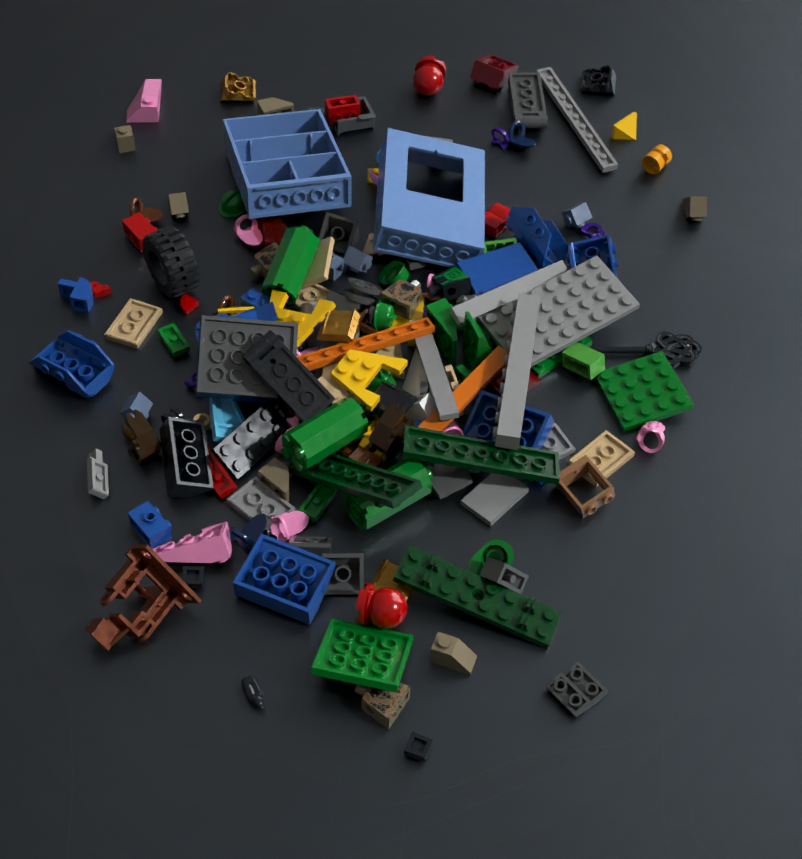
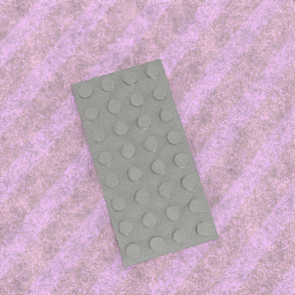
[478,255,640,367]

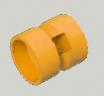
[642,144,672,174]

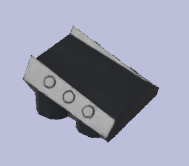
[580,65,617,95]
[364,381,418,421]

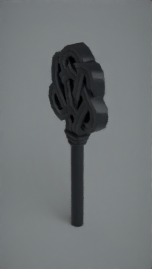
[594,331,702,369]

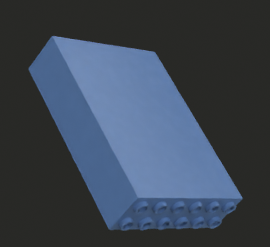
[223,109,352,219]

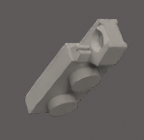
[87,448,109,499]

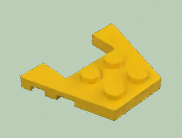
[270,290,336,347]
[331,349,408,411]

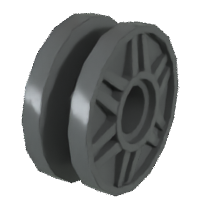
[343,278,383,307]

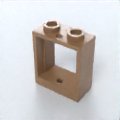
[555,455,615,518]

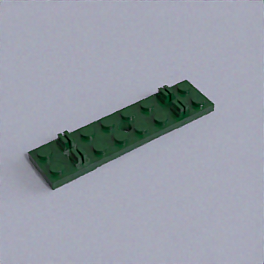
[402,425,560,485]
[288,453,422,509]
[393,545,562,649]

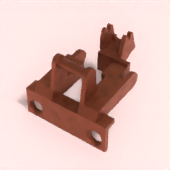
[85,545,202,651]

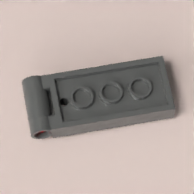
[508,72,548,129]

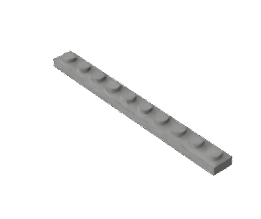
[536,67,618,173]

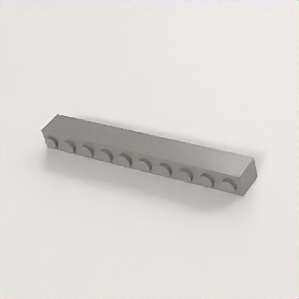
[492,293,541,450]

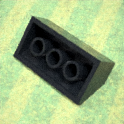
[159,417,214,498]

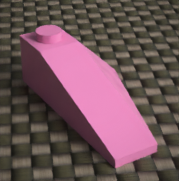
[126,79,162,123]
[146,521,232,563]

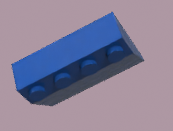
[456,242,538,295]
[463,390,554,449]
[233,533,336,625]

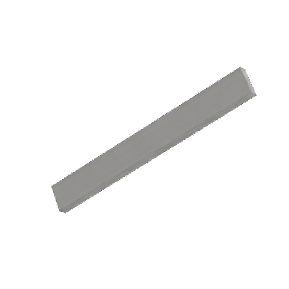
[449,260,568,326]
[409,318,459,421]

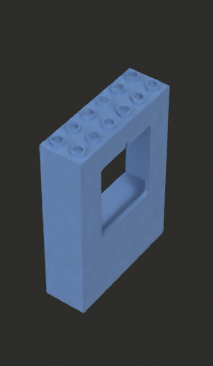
[373,128,485,268]

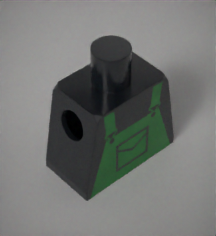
[426,266,473,301]

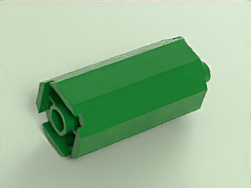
[261,225,321,307]
[281,398,368,471]
[344,458,433,530]

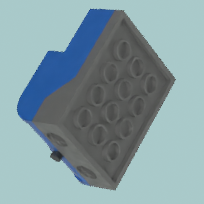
[195,315,298,404]

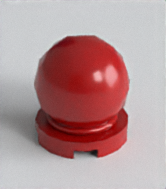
[413,56,446,97]
[355,583,407,629]

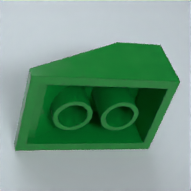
[425,298,458,366]
[462,311,493,371]

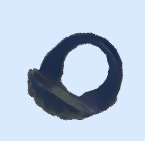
[507,120,536,149]
[229,514,267,550]

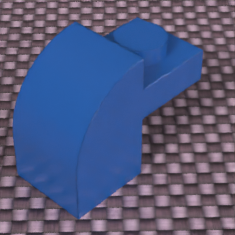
[58,277,94,313]

